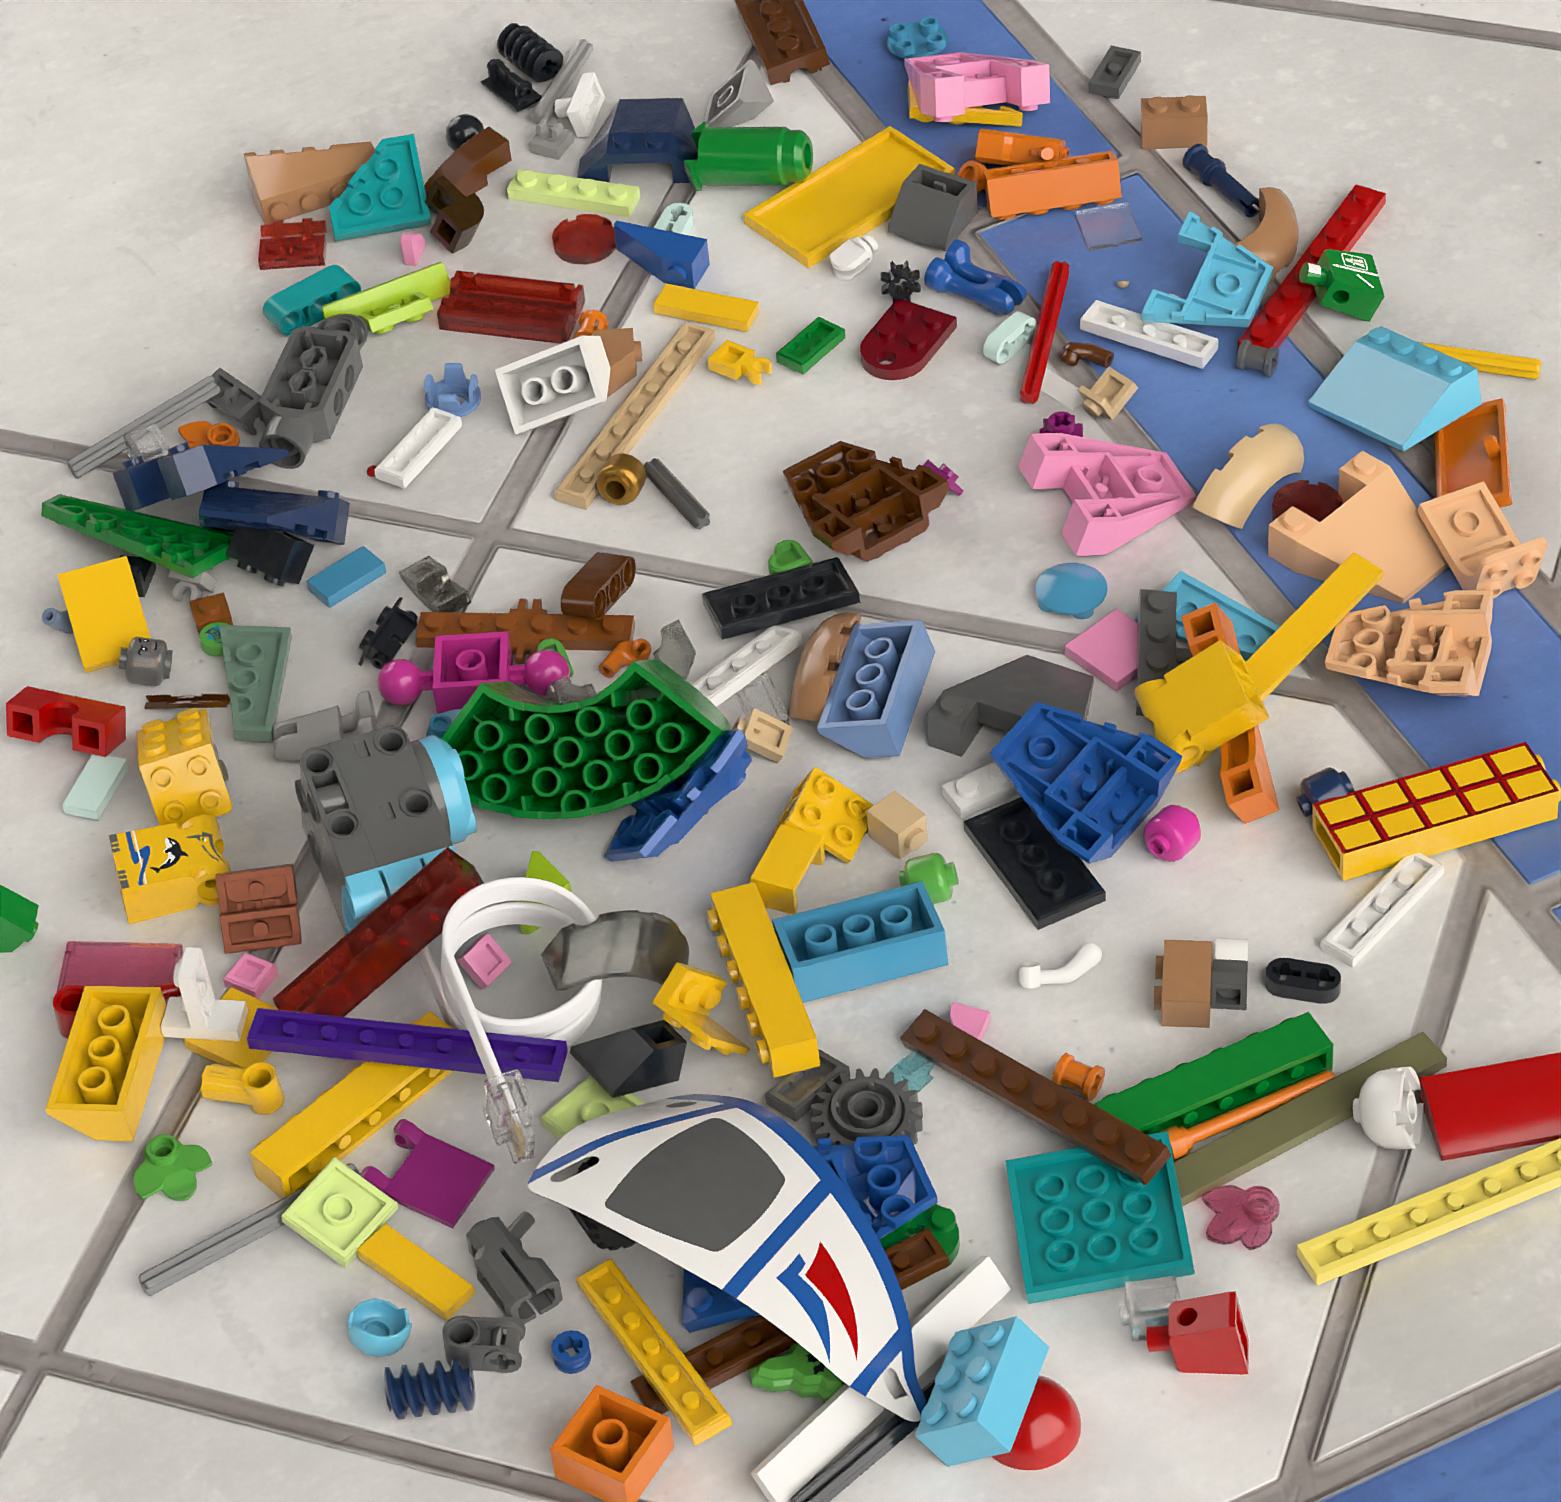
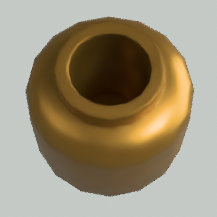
[596,453,646,505]

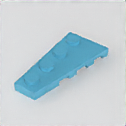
[1135,571,1280,660]

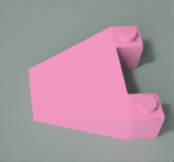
[904,52,1050,122]
[1018,433,1197,556]

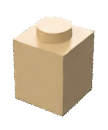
[867,791,928,860]

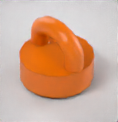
[957,160,987,193]

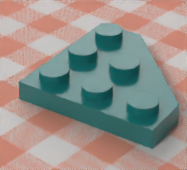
[329,134,431,241]

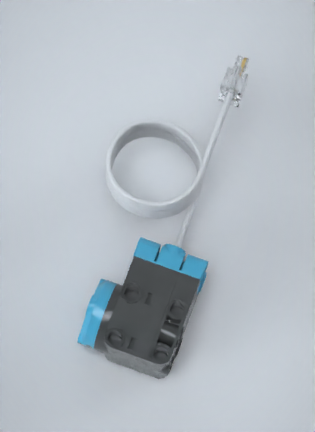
[294,725,605,1164]

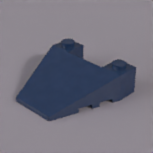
[112,442,289,511]
[198,480,350,544]

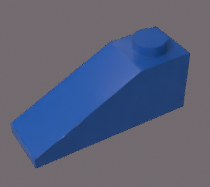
[614,220,710,289]

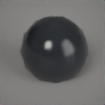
[445,114,484,151]

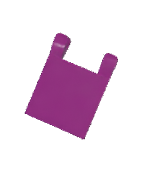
[360,1119,495,1229]

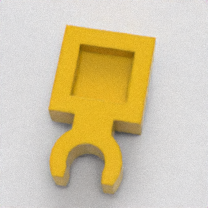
[708,340,772,385]

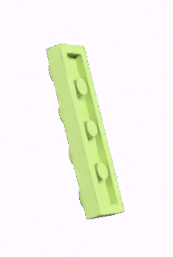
[507,169,640,217]

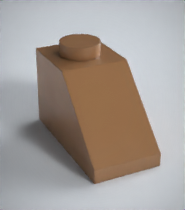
[592,328,643,398]

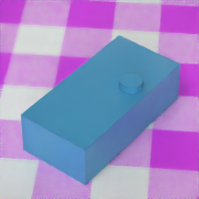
[772,881,949,1003]

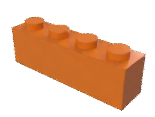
[983,150,1122,220]

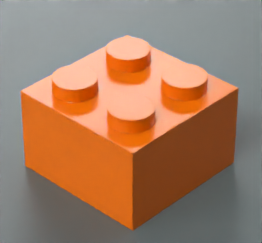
[550,1384,674,1502]

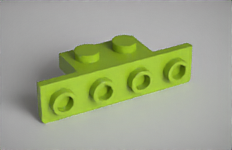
[321,262,453,334]

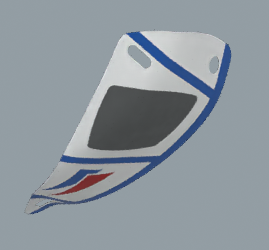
[528,1094,927,1422]

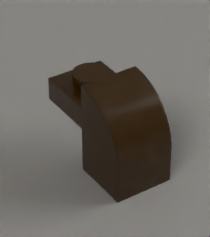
[425,175,484,254]

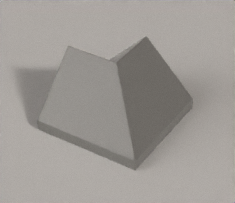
[703,59,774,127]

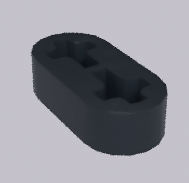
[1266,958,1341,1004]

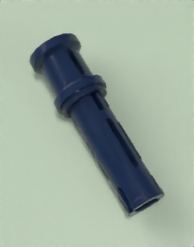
[1182,144,1259,218]

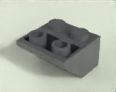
[888,164,978,251]

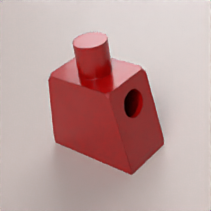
[1146,1291,1249,1375]

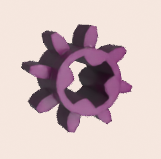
[1040,411,1083,437]

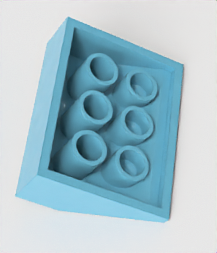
[1308,326,1482,452]

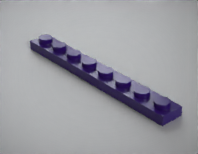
[247,1008,568,1082]

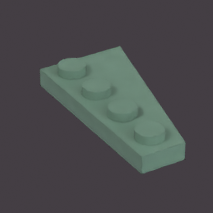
[219,625,292,742]

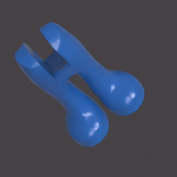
[924,239,1027,315]

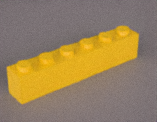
[706,882,820,1078]
[249,1011,453,1198]

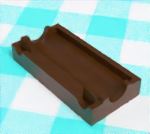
[735,0,830,85]

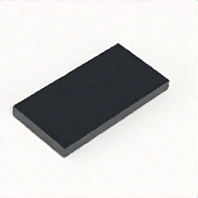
[702,557,861,640]
[963,797,1106,930]

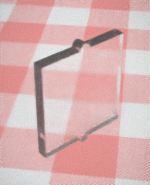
[1075,202,1142,252]

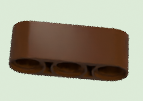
[560,552,636,620]

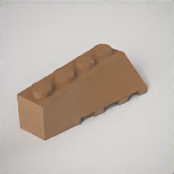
[244,141,375,226]

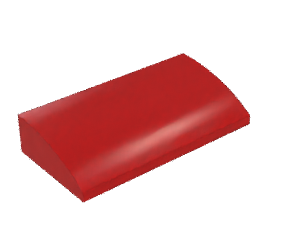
[1419,1052,1561,1161]

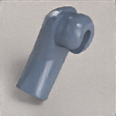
[42,608,73,634]

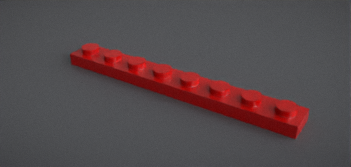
[1238,184,1386,350]

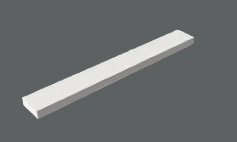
[750,1256,1011,1502]

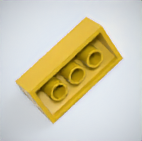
[45,986,167,1141]

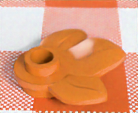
[178,421,240,448]

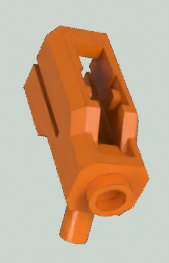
[975,129,1070,166]

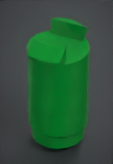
[684,122,813,191]

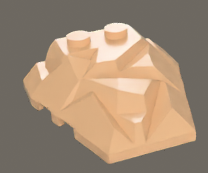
[1325,590,1493,697]

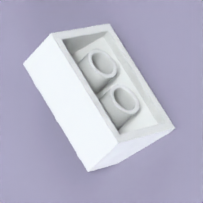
[495,335,611,435]

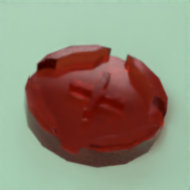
[552,214,616,265]
[1272,480,1343,522]

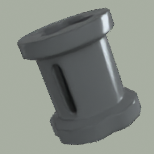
[1236,339,1279,377]

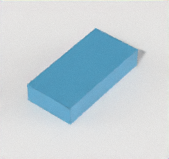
[307,546,386,608]

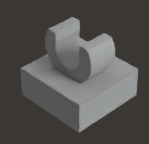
[529,118,573,160]
[168,569,217,602]

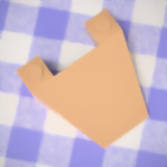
[1268,450,1449,604]

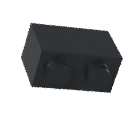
[226,527,315,587]

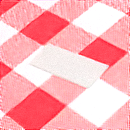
[1041,368,1085,410]

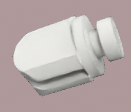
[830,234,878,280]

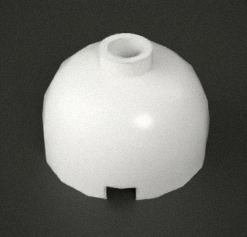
[1353,1066,1424,1150]

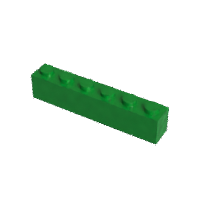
[1095,1011,1334,1135]

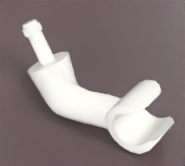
[1019,943,1102,988]

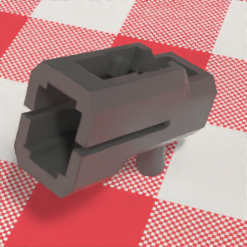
[466,1211,563,1324]

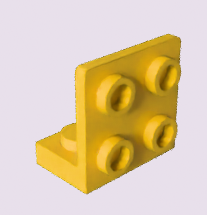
[768,766,874,863]
[652,962,750,1056]

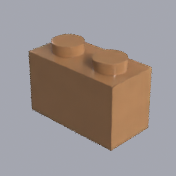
[1141,95,1208,150]
[1154,940,1212,1028]

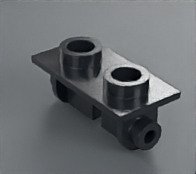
[481,59,542,112]
[358,597,418,669]

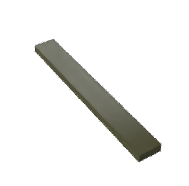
[1174,1032,1447,1207]

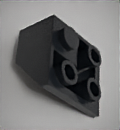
[569,1020,687,1098]

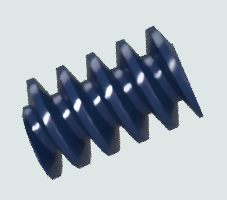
[384,1357,476,1420]

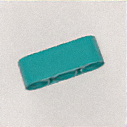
[263,265,361,336]

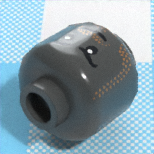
[119,637,173,686]

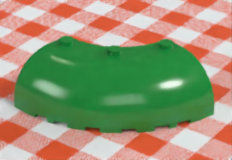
[441,660,730,820]

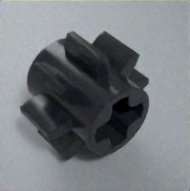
[880,260,921,303]

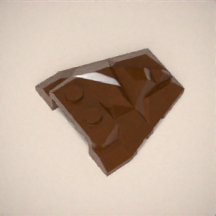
[783,441,950,562]

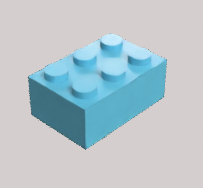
[915,1316,1049,1467]

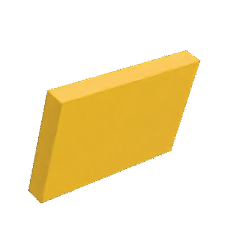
[57,556,151,673]

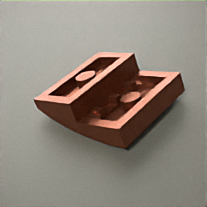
[215,864,302,954]

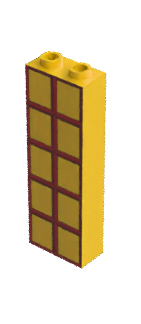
[1312,742,1561,881]

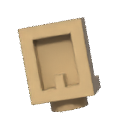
[732,708,793,763]

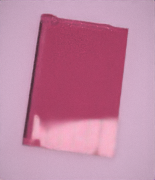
[56,941,183,1005]

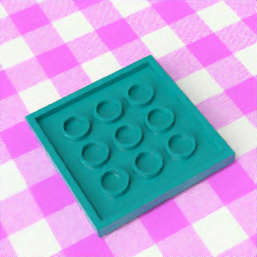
[1005,1131,1195,1304]

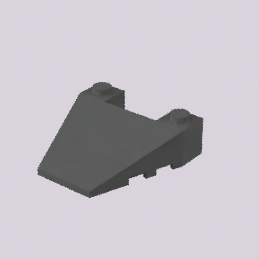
[927,655,1094,757]

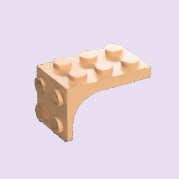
[1417,481,1548,599]

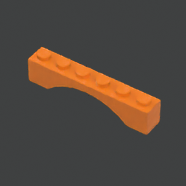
[1181,602,1280,824]

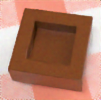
[189,592,233,634]

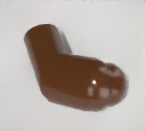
[1060,342,1114,368]

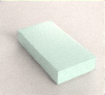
[62,754,129,820]

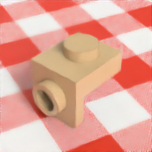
[1077,367,1138,420]

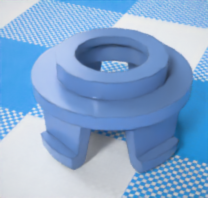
[424,363,481,417]

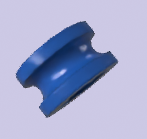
[551,1330,591,1374]

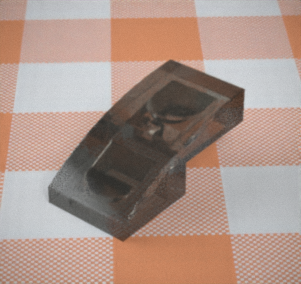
[399,556,471,612]

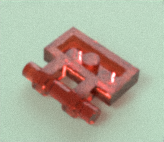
[258,218,327,270]

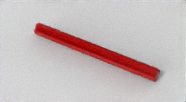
[1020,261,1070,404]

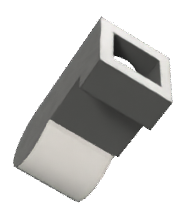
[1211,938,1248,1010]

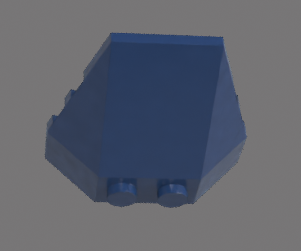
[577,98,698,183]

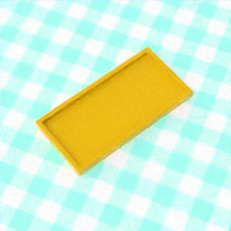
[743,126,955,269]

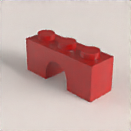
[6,686,126,757]

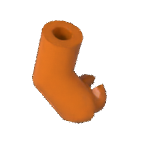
[599,639,651,678]

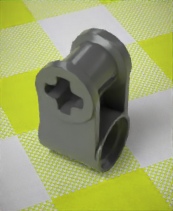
[442,1315,526,1373]

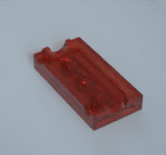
[437,270,585,344]

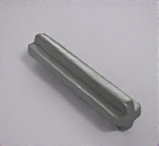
[644,458,710,529]

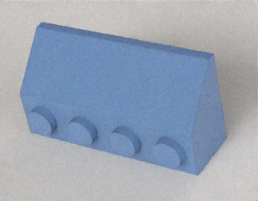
[817,620,936,758]

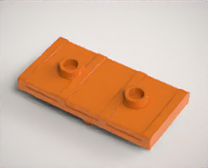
[1434,398,1512,508]

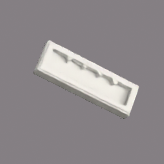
[374,407,462,489]

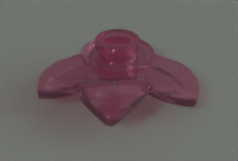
[1202,1185,1280,1250]

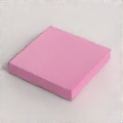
[1065,609,1138,691]

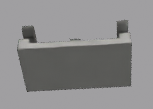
[206,368,264,435]

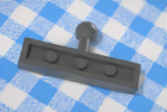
[1136,589,1193,716]

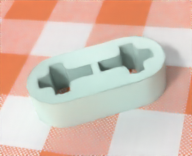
[654,203,694,235]
[983,311,1036,364]

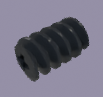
[497,23,563,82]

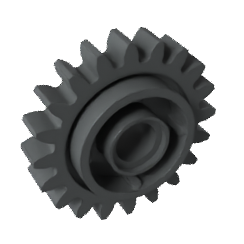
[810,1068,923,1146]

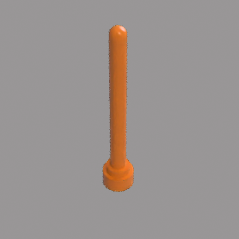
[1158,1070,1335,1161]

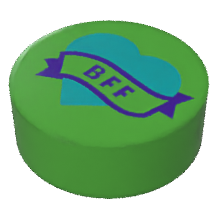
[199,622,229,656]

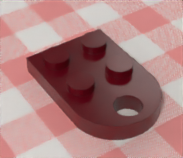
[860,299,957,380]

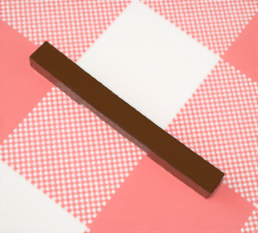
[144,694,231,709]

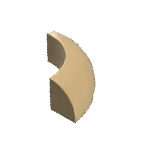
[1192,424,1304,529]

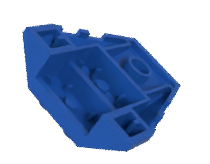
[990,702,1182,864]

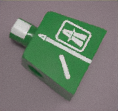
[1299,249,1385,322]

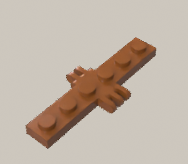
[415,599,635,664]

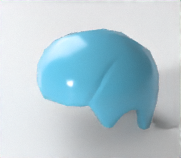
[347,1298,412,1357]

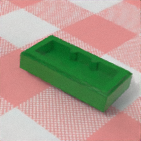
[776,316,846,375]

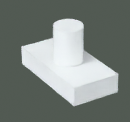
[555,72,605,138]

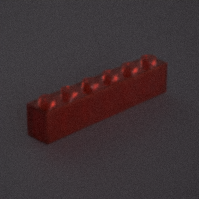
[272,847,484,1017]

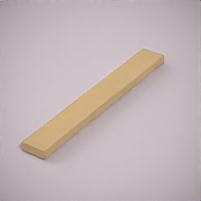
[555,322,716,510]

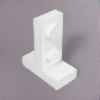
[160,947,248,1041]

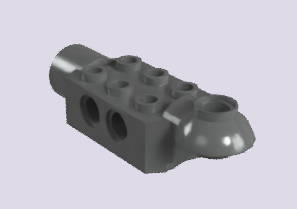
[259,314,369,469]

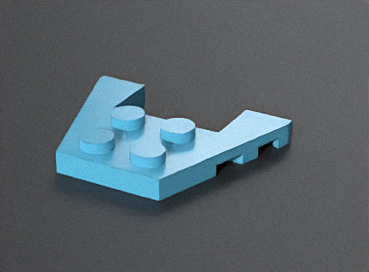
[1141,211,1273,327]

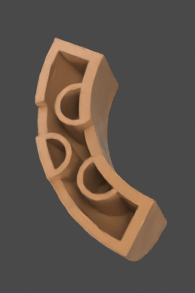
[1234,187,1299,284]
[787,612,861,722]

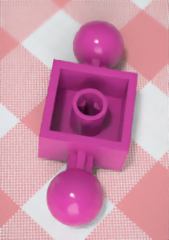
[377,631,570,714]

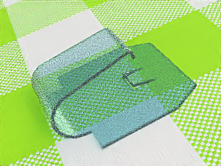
[886,1050,934,1093]

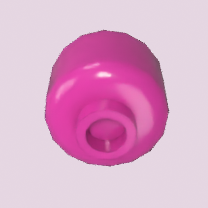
[1144,805,1201,862]

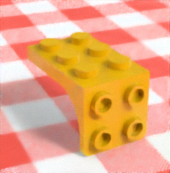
[136,708,232,826]

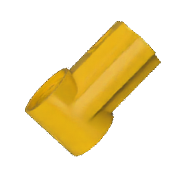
[200,1062,285,1115]

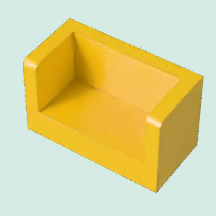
[750,824,825,915]

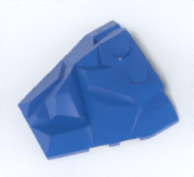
[604,729,752,862]
[813,1135,938,1240]

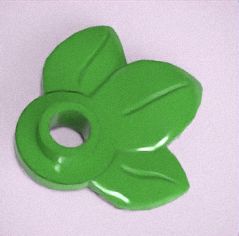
[133,1134,212,1201]

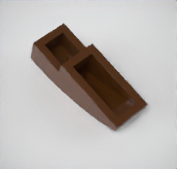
[424,127,512,213]

